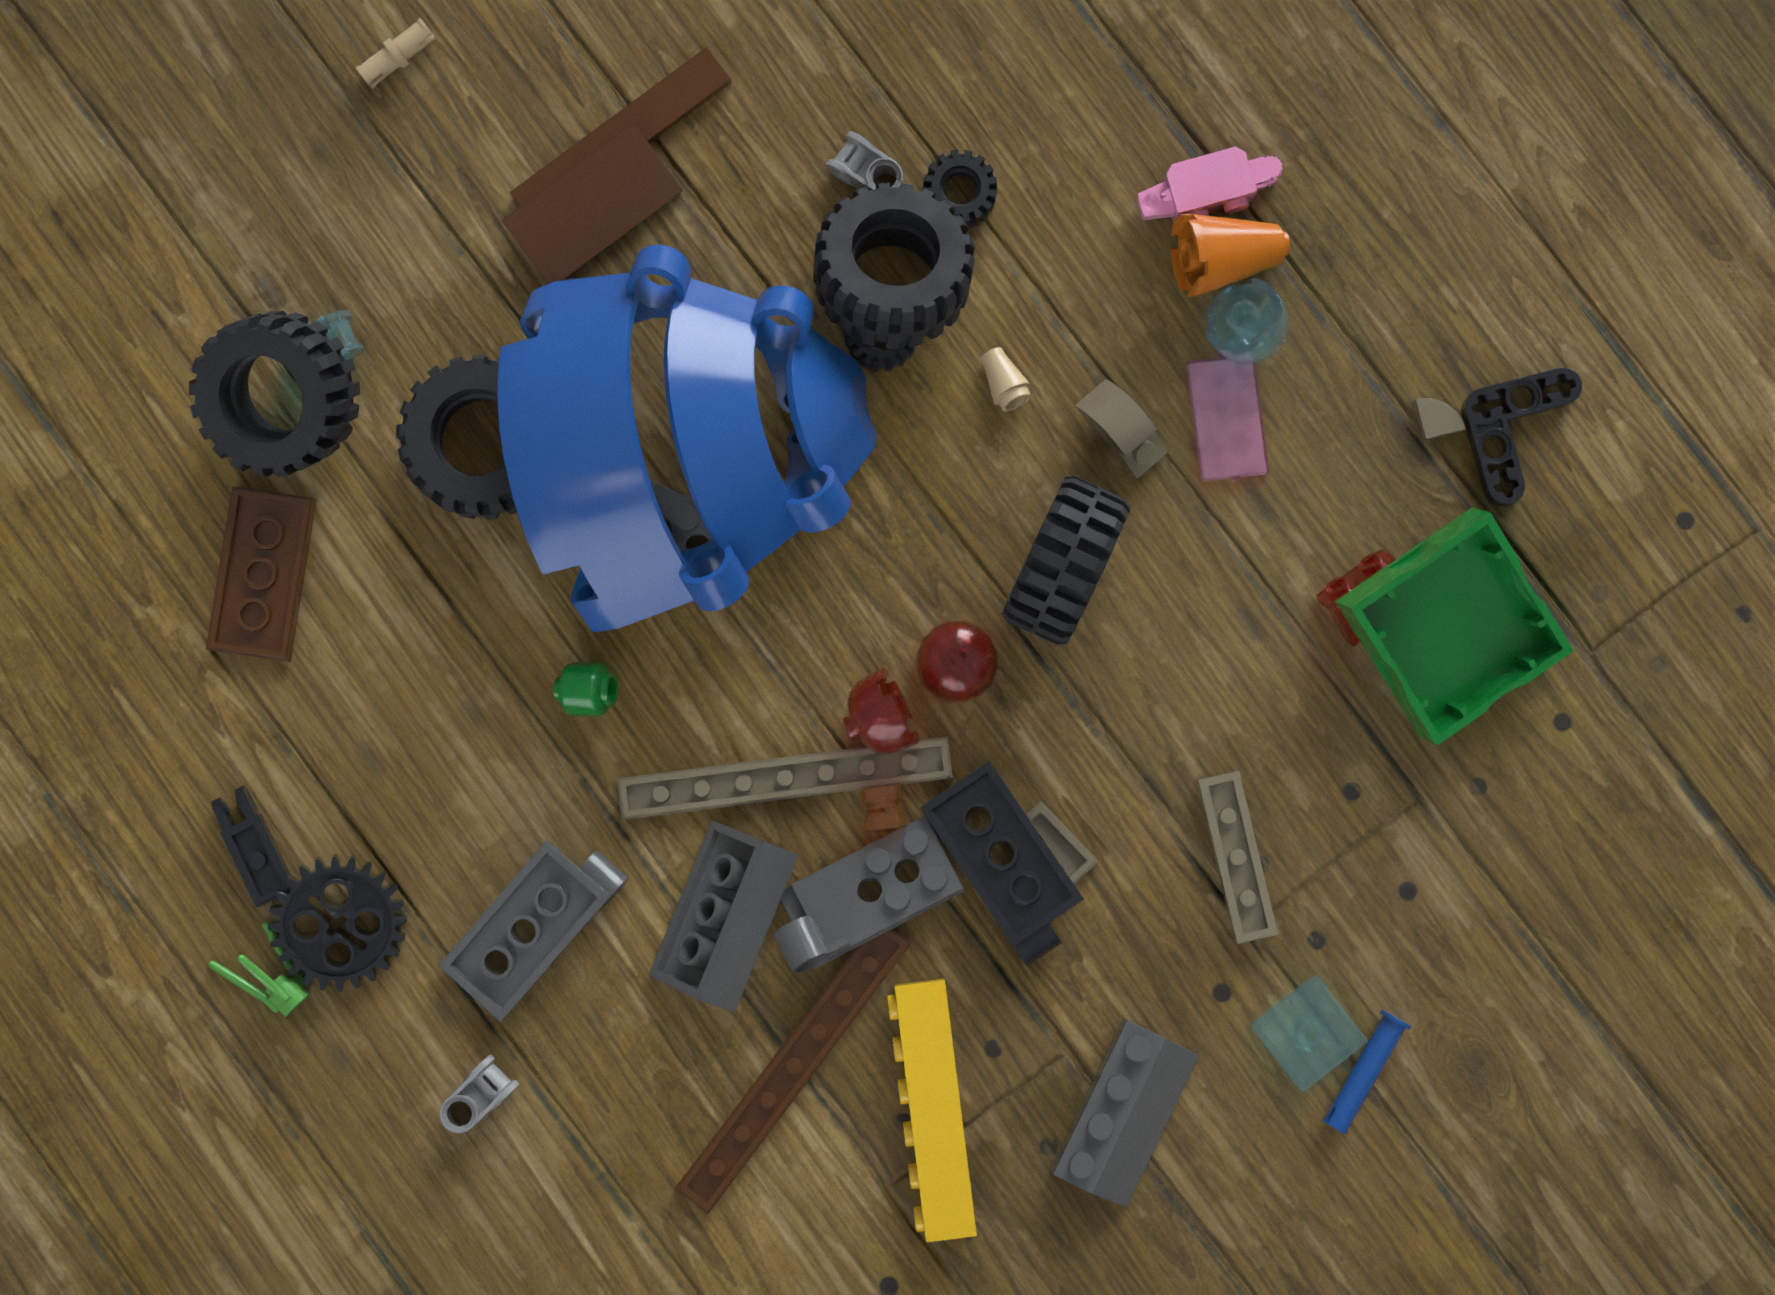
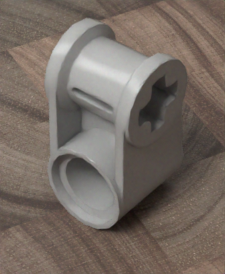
[825,131,904,191]
[440,1054,520,1134]

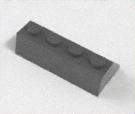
[649,820,798,1012]
[1051,1017,1199,1207]

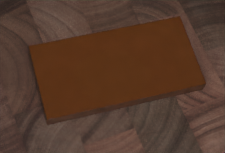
[501,123,683,284]
[206,486,317,662]

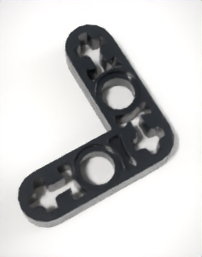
[1461,368,1582,507]

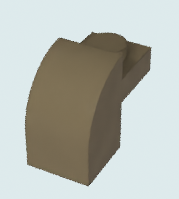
[1075,379,1168,479]

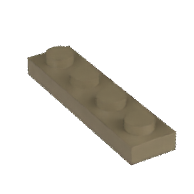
[1197,771,1278,944]

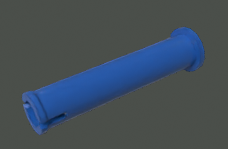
[1322,1009,1412,1134]

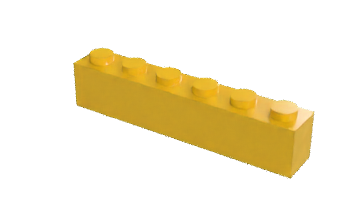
[887,979,977,1242]

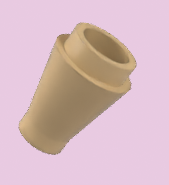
[980,347,1032,412]

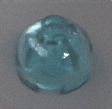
[1205,278,1290,364]

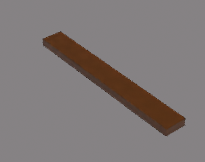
[675,929,911,1214]

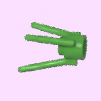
[209,921,310,1018]

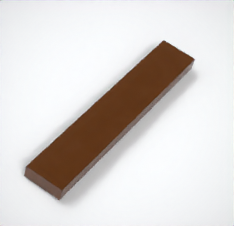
[510,47,732,206]

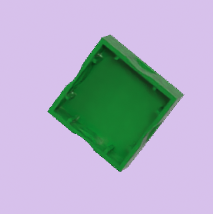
[1335,508,1574,746]

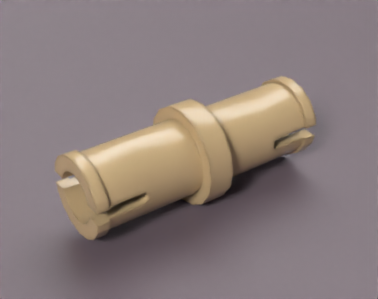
[356,18,437,89]

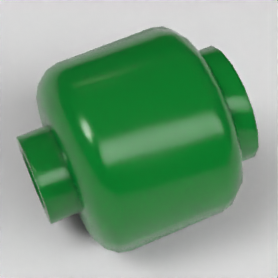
[553,662,619,716]

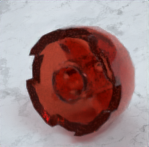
[916,621,998,703]
[843,668,919,754]

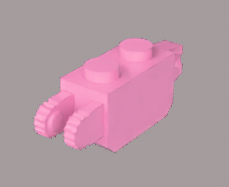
[1136,147,1283,223]

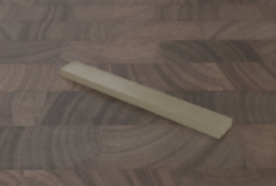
[617,736,953,820]

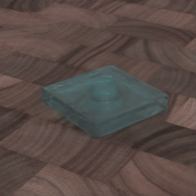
[1249,974,1368,1093]

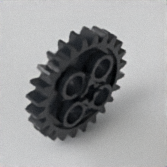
[268,854,407,992]

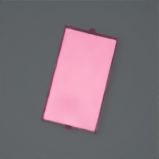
[1186,353,1270,482]

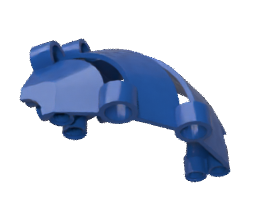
[498,245,877,632]

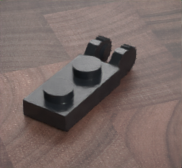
[211,785,291,908]

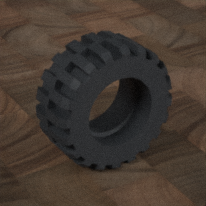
[813,183,975,348]
[188,311,360,477]
[396,355,517,520]
[1001,476,1130,645]

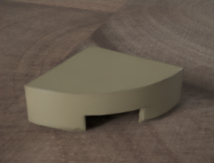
[1413,398,1466,441]

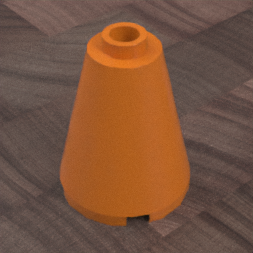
[1171,213,1290,297]

